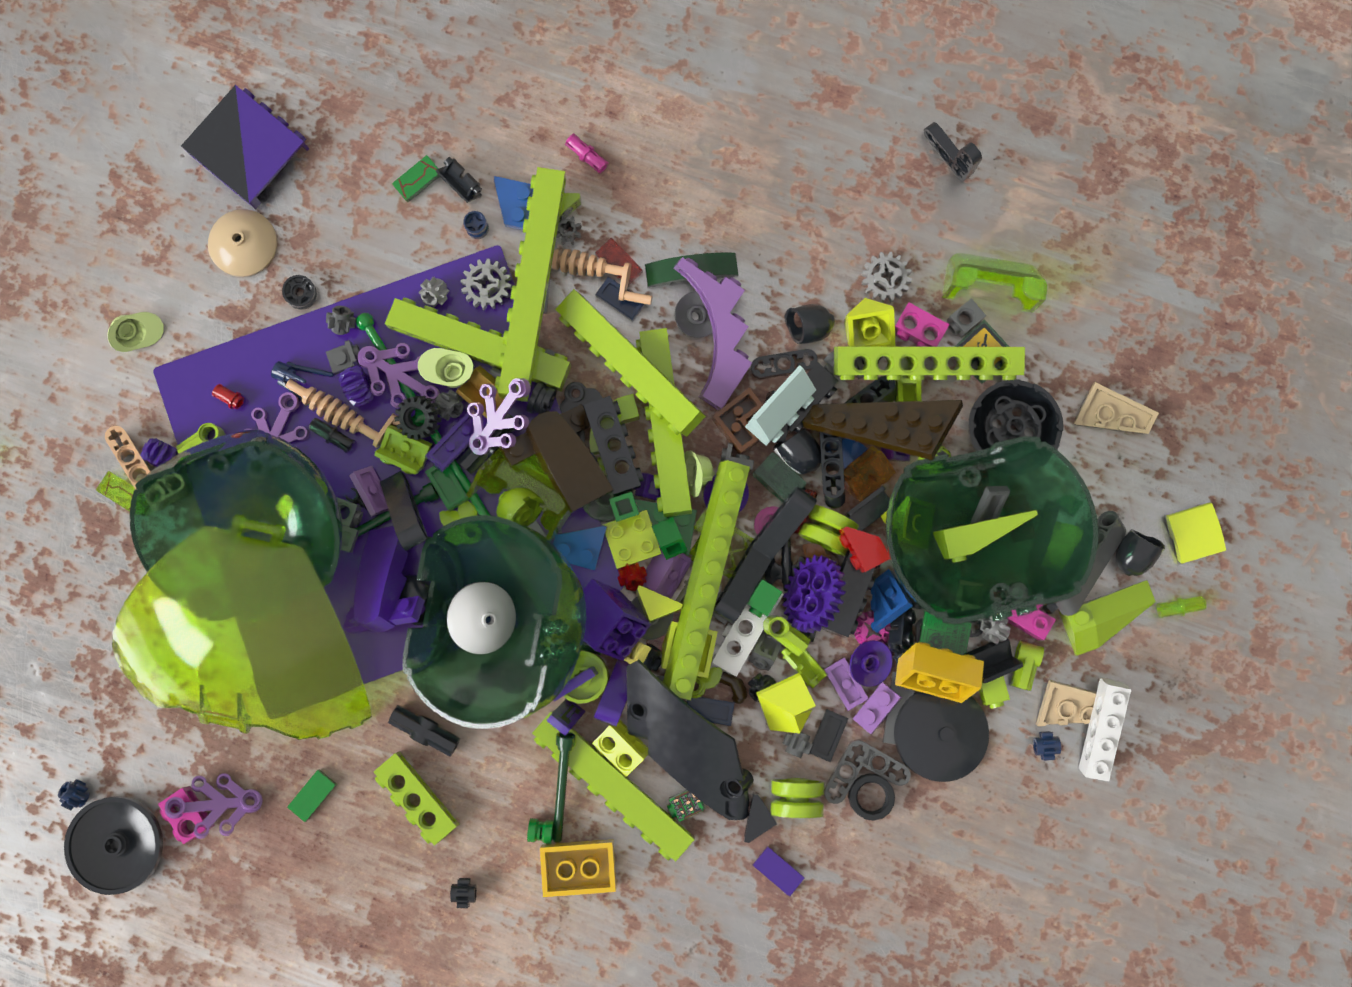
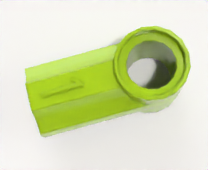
[176,423,225,464]
[763,615,810,656]
[1010,640,1044,691]

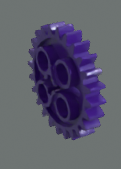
[782,555,846,633]

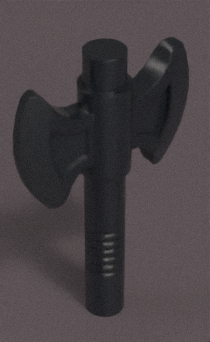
[765,537,806,591]

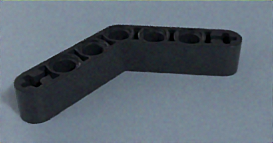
[820,376,896,509]
[714,486,817,624]

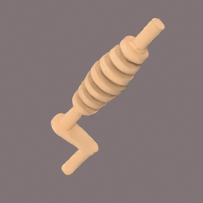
[552,248,653,305]
[285,379,403,448]

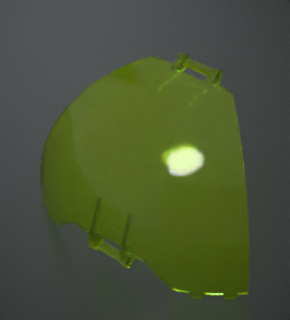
[112,514,372,740]

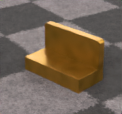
[456,365,505,418]

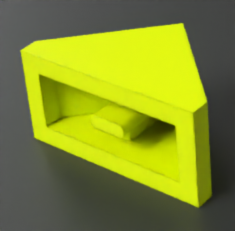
[636,585,683,622]

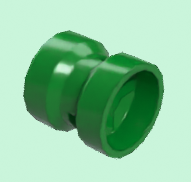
[527,818,554,844]

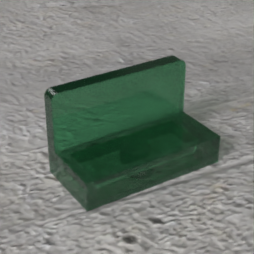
[752,453,806,503]

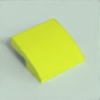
[1166,502,1226,564]

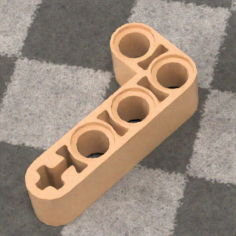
[105,426,187,510]

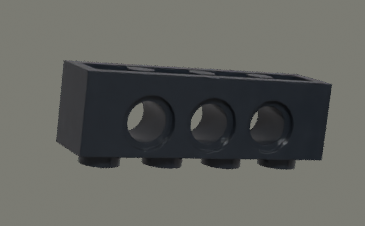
[584,396,644,497]

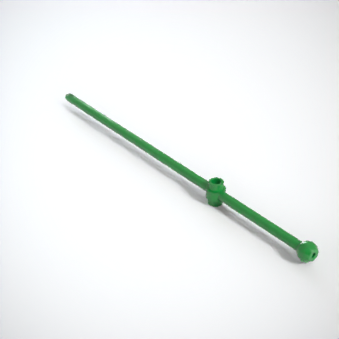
[356,313,556,627]

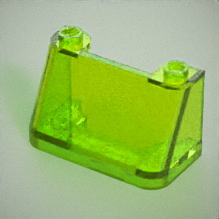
[942,253,1047,313]

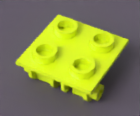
[603,510,662,569]

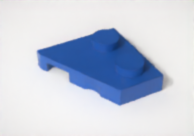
[494,176,534,230]
[550,525,607,570]
[871,569,913,633]

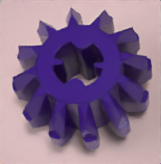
[339,365,374,407]
[140,438,183,472]

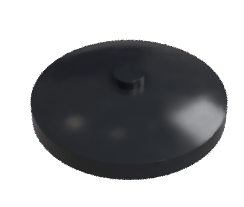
[894,691,989,782]
[64,796,163,895]

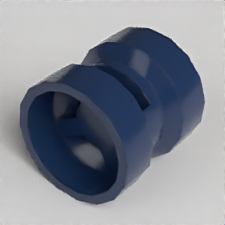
[463,211,489,239]

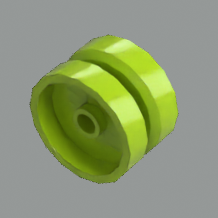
[798,504,859,556]
[555,651,609,704]
[771,778,824,818]

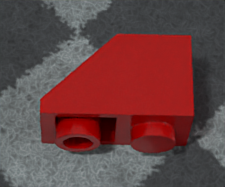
[838,527,891,573]

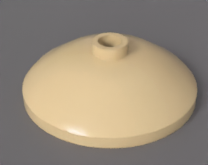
[208,209,278,277]

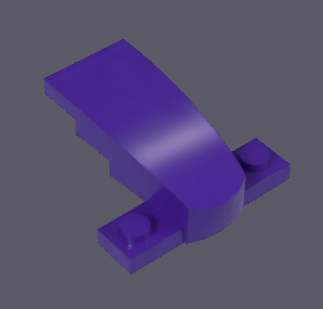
[343,526,425,633]

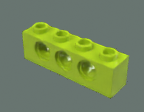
[374,751,460,846]

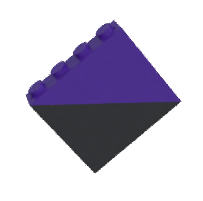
[181,85,309,210]

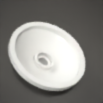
[447,582,516,654]

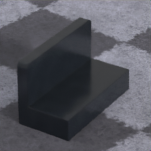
[844,486,894,531]
[965,638,1023,683]

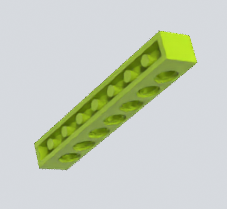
[834,347,1025,380]

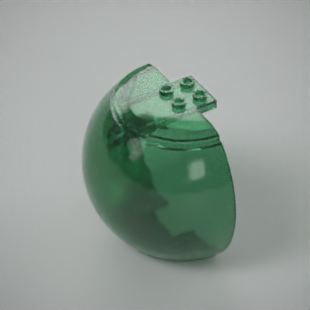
[129,429,343,623]
[885,436,1098,625]
[403,515,586,729]

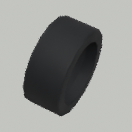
[848,773,895,821]

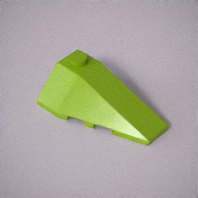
[933,510,1038,563]
[1059,580,1156,656]

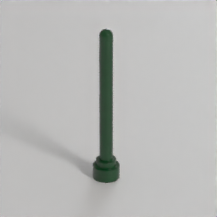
[354,482,440,537]
[553,732,575,843]

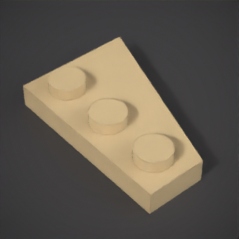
[1073,382,1159,434]
[1036,680,1097,727]

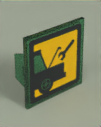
[954,319,1010,384]

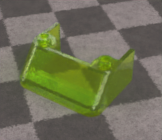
[466,440,571,546]

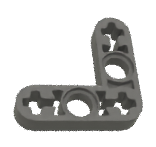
[824,740,911,804]

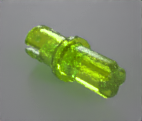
[1156,596,1206,618]

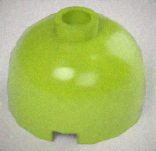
[496,487,543,535]

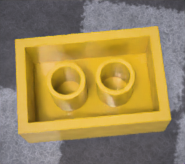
[895,642,984,703]
[540,839,617,897]

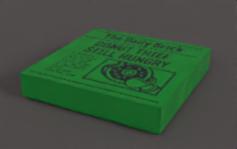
[919,609,973,655]

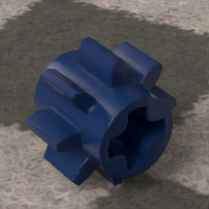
[1033,731,1061,761]
[58,779,90,811]

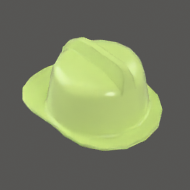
[107,312,164,352]
[418,348,473,388]
[684,450,715,497]

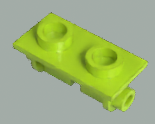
[781,648,828,688]

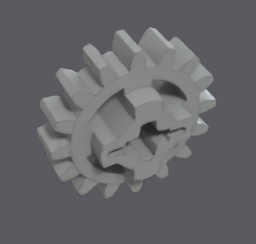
[861,252,912,303]
[461,259,512,310]

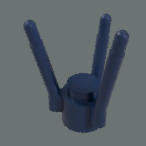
[271,361,334,406]

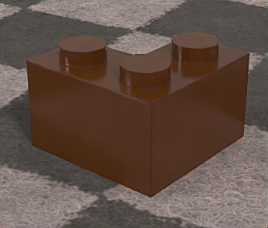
[712,387,763,455]

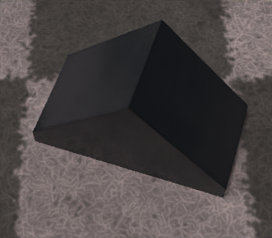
[743,792,777,843]

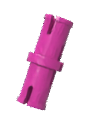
[565,133,609,174]

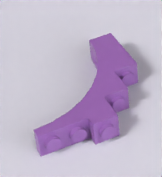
[674,257,752,410]

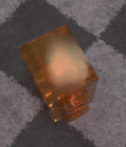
[844,445,896,502]

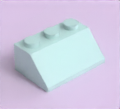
[745,365,816,445]

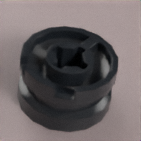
[282,275,317,310]
[526,382,557,415]

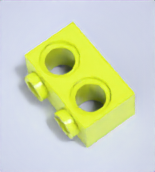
[592,719,648,777]

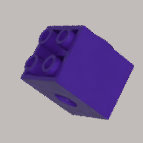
[563,579,651,661]

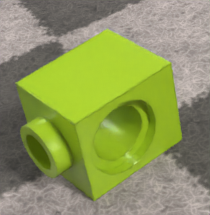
[979,676,1010,709]

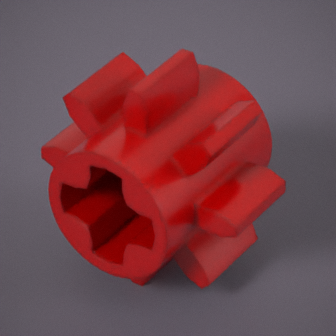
[617,562,647,591]

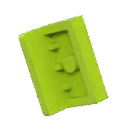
[374,425,432,475]

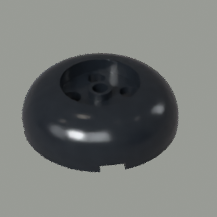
[968,379,1064,473]

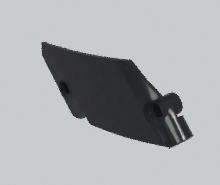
[627,659,754,820]

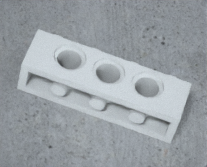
[712,581,784,677]
[1079,678,1131,782]

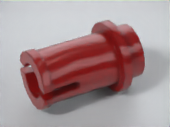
[212,384,244,409]

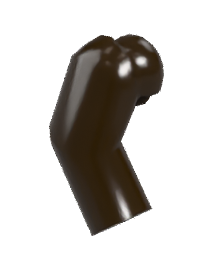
[719,671,747,704]

